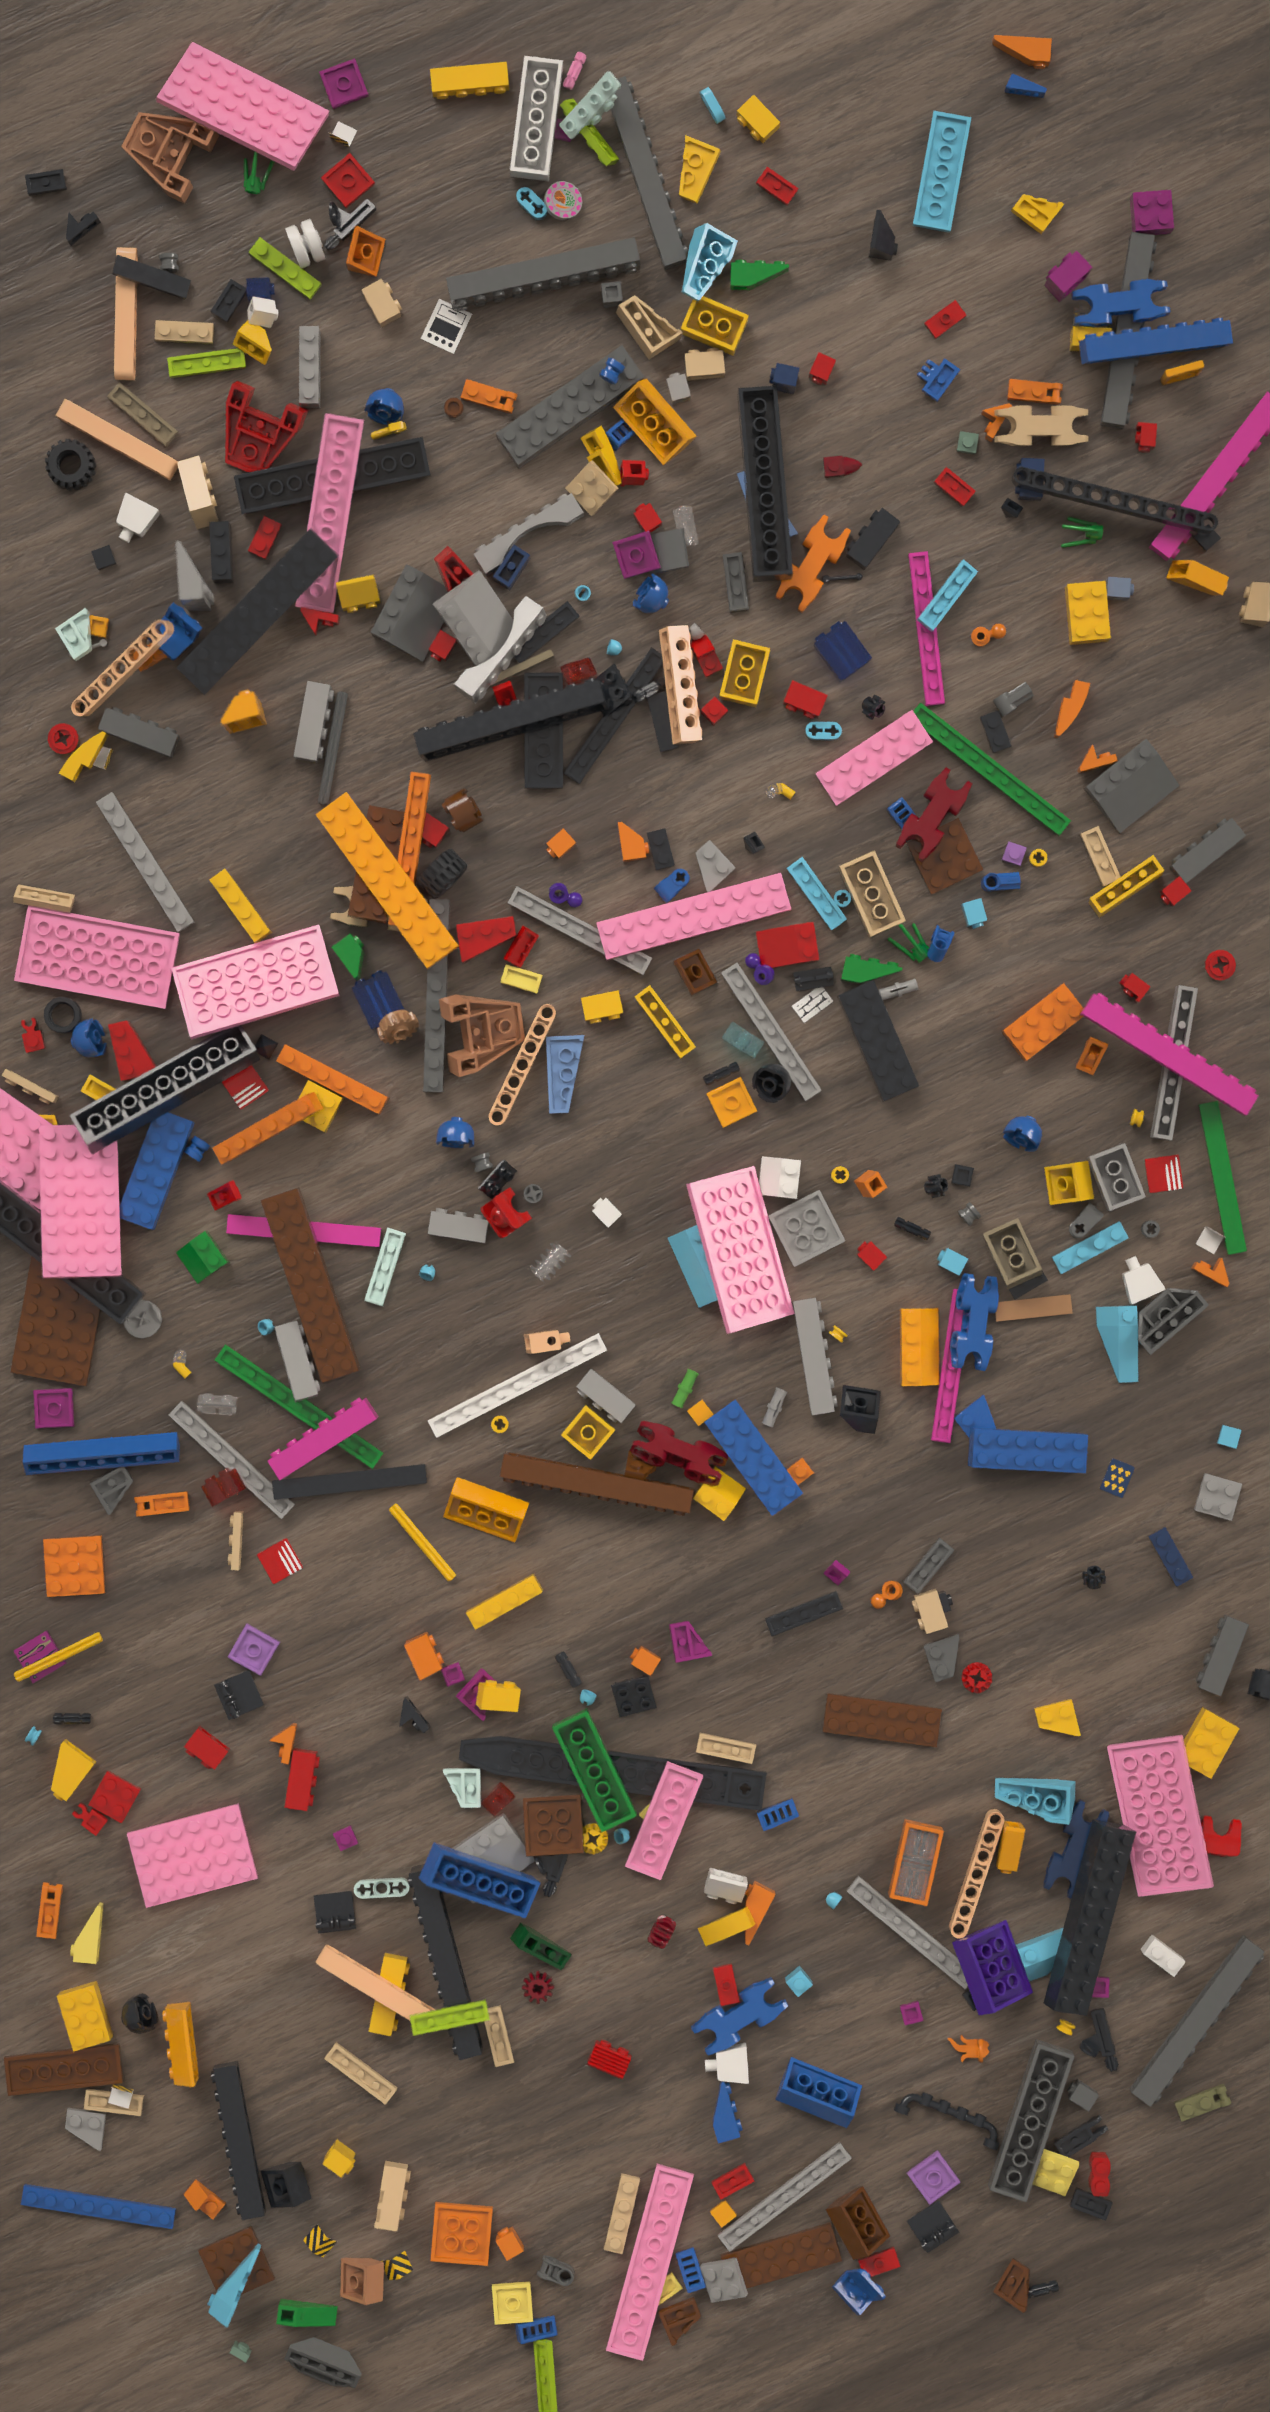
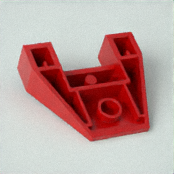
[225,381,308,472]

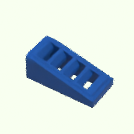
[1004,74,1047,98]
[606,418,636,451]
[886,797,916,829]
[757,1798,799,1831]
[675,2247,706,2293]
[515,2315,558,2344]

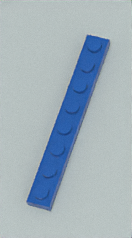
[21,2184,176,2229]

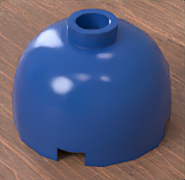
[364,388,404,425]
[633,574,669,614]
[71,1019,107,1058]
[1003,1116,1042,1152]
[436,1117,475,1148]

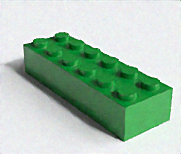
[552,1708,637,1832]

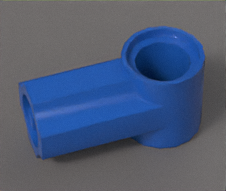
[981,872,1021,892]

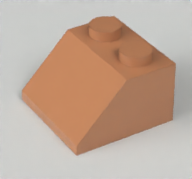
[340,2258,384,2305]

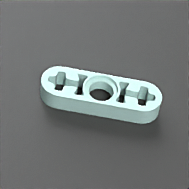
[354,1878,410,1899]

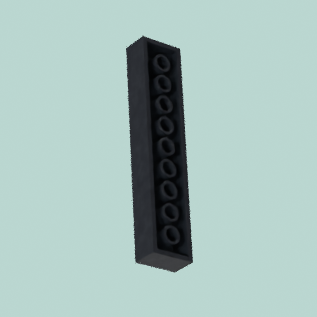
[737,385,793,582]
[234,437,431,515]
[177,528,339,695]
[413,678,609,762]
[70,1025,260,1154]
[0,1180,146,1324]
[1043,1819,1136,2016]
[408,1864,483,2061]

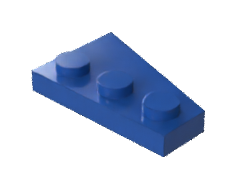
[954,1394,996,1438]

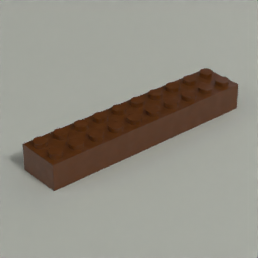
[261,1187,361,1383]
[500,1452,694,1516]

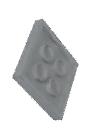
[768,1190,845,1267]

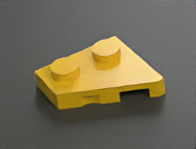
[1011,194,1064,234]
[1034,1699,1081,1736]

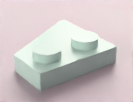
[55,608,92,661]

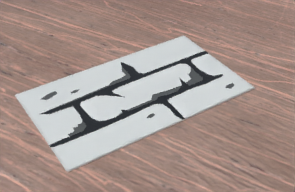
[792,987,833,1023]

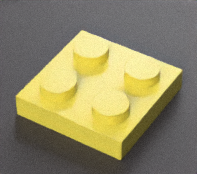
[1033,2149,1079,2196]
[492,2281,533,2325]

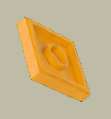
[1160,360,1204,385]
[706,1077,757,1128]

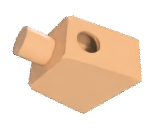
[524,1330,570,1354]

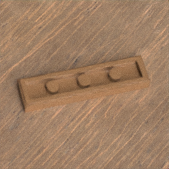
[995,1294,1073,1322]

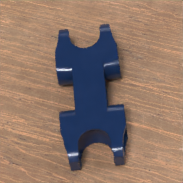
[1043,1799,1109,1899]

